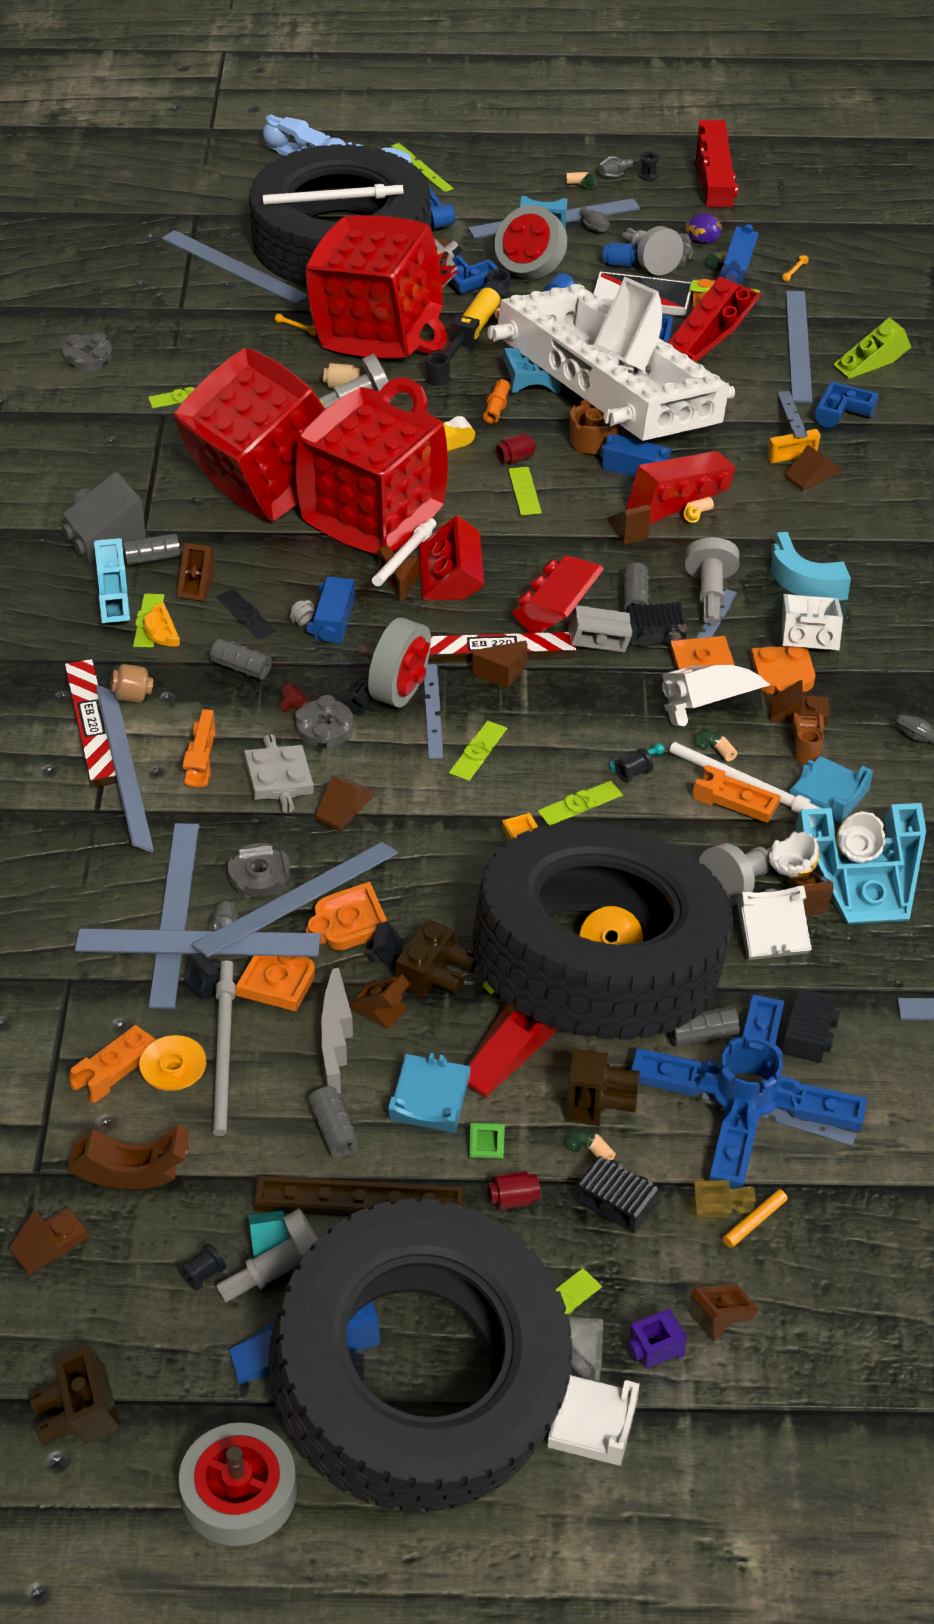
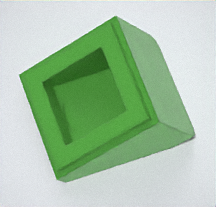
[469,1123,505,1159]

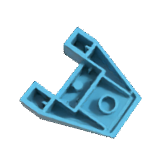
[795,803,926,924]

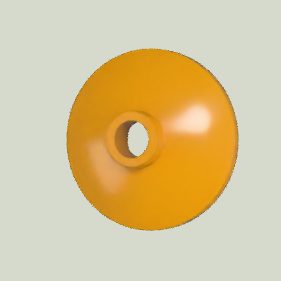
[580,906,643,944]
[139,1035,206,1091]

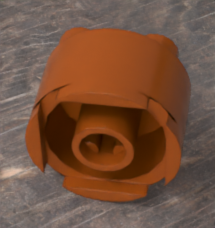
[569,399,621,454]

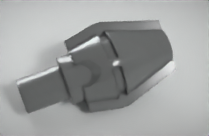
[599,156,633,178]
[580,207,610,232]
[677,233,693,268]
[896,714,934,744]
[209,901,238,931]

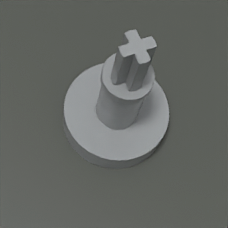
[622,226,683,275]
[319,354,394,409]
[685,537,739,625]
[699,843,772,906]
[217,1209,318,1302]

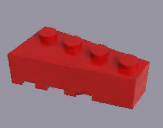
[695,120,738,207]
[626,451,736,524]

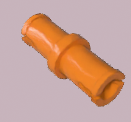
[483,379,511,424]

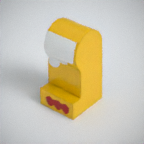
[444,416,475,451]

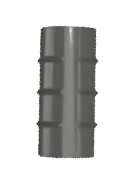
[123,533,181,566]
[623,563,649,612]
[210,638,272,680]
[669,1006,740,1047]
[309,1086,359,1159]

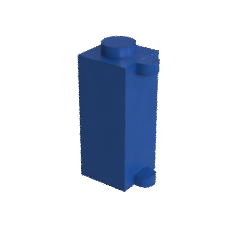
[720,224,758,285]
[600,434,671,477]
[306,576,355,643]

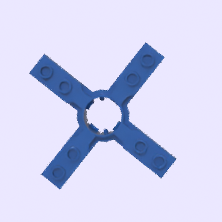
[631,995,867,1191]

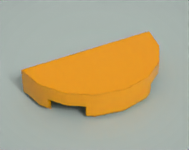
[144,603,180,647]

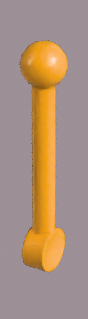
[782,255,809,282]
[275,314,317,336]

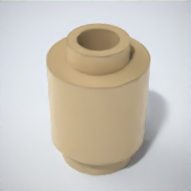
[323,363,360,389]

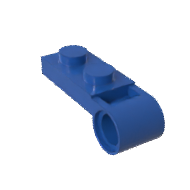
[429,188,455,229]

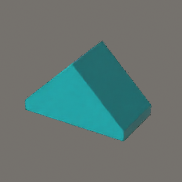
[248,1210,292,1274]

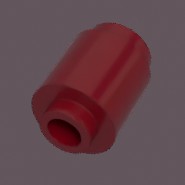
[496,433,536,464]
[487,1171,540,1210]

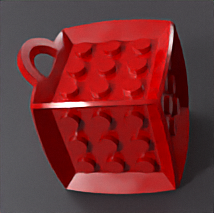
[306,215,447,358]
[173,347,325,522]
[296,377,448,555]

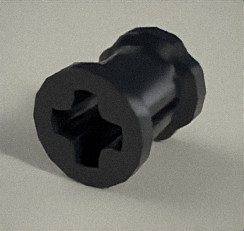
[638,151,660,181]
[343,677,373,715]
[614,748,654,783]
[178,1243,226,1291]

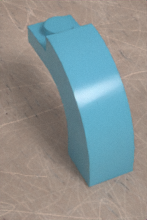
[771,532,851,601]
[94,538,130,623]

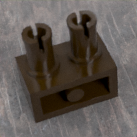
[396,918,477,998]
[566,1049,640,1126]
[29,1346,120,1446]

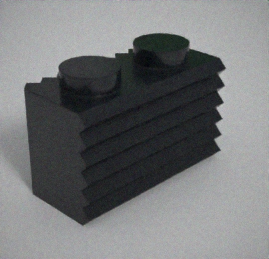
[626,602,687,646]
[782,988,841,1063]
[575,1156,658,1234]

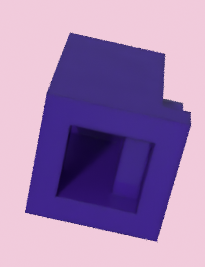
[627,1308,687,1369]

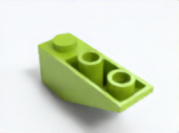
[833,317,911,379]

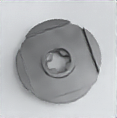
[63,333,113,371]
[296,695,353,747]
[228,843,290,898]

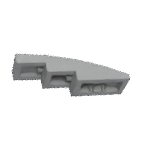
[321,968,353,1094]

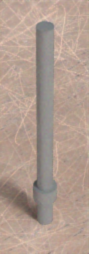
[213,960,236,1136]

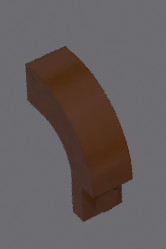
[67,1125,189,1189]

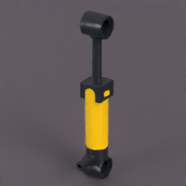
[426,269,523,386]

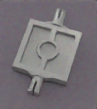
[244,734,314,813]

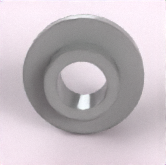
[289,600,316,626]

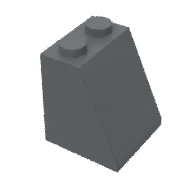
[62,472,146,564]

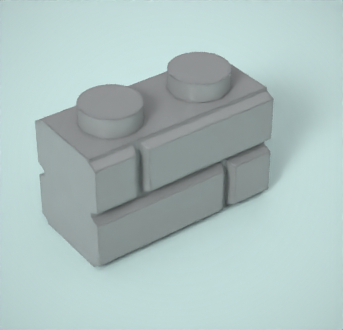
[568,605,632,653]

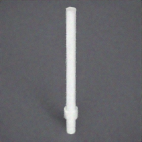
[263,184,403,205]
[372,518,436,586]
[670,742,820,814]

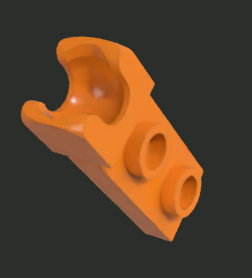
[183,709,216,787]
[693,765,781,823]
[69,1025,156,1103]

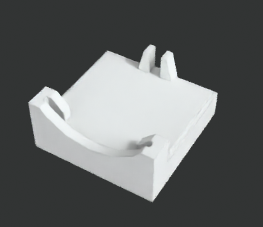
[737,886,811,960]
[548,1375,639,1466]

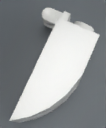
[594,277,662,371]
[782,594,843,650]
[662,665,770,726]

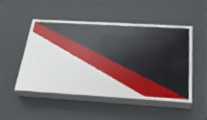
[594,272,692,316]

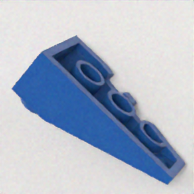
[229,1302,380,1384]

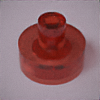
[279,682,309,712]

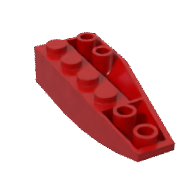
[668,276,761,362]
[468,1003,559,1098]

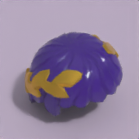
[684,213,722,243]

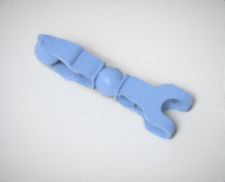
[263,114,412,163]

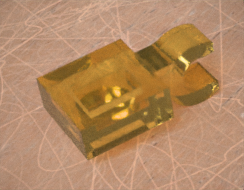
[694,1180,756,1218]

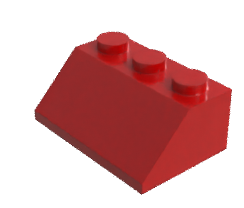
[419,515,484,600]
[512,555,604,633]

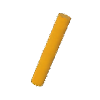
[722,1189,788,1248]

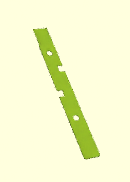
[390,142,454,192]

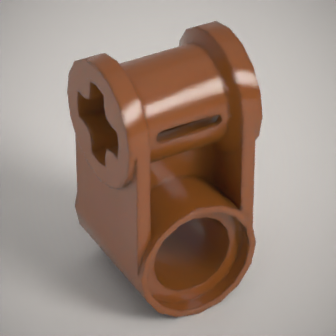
[791,712,824,765]

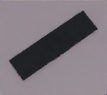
[216,589,277,640]

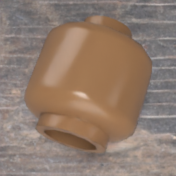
[110,664,153,703]

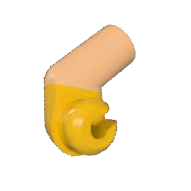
[683,497,714,523]

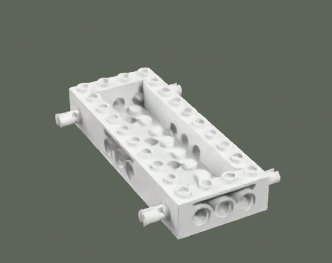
[488,284,735,441]

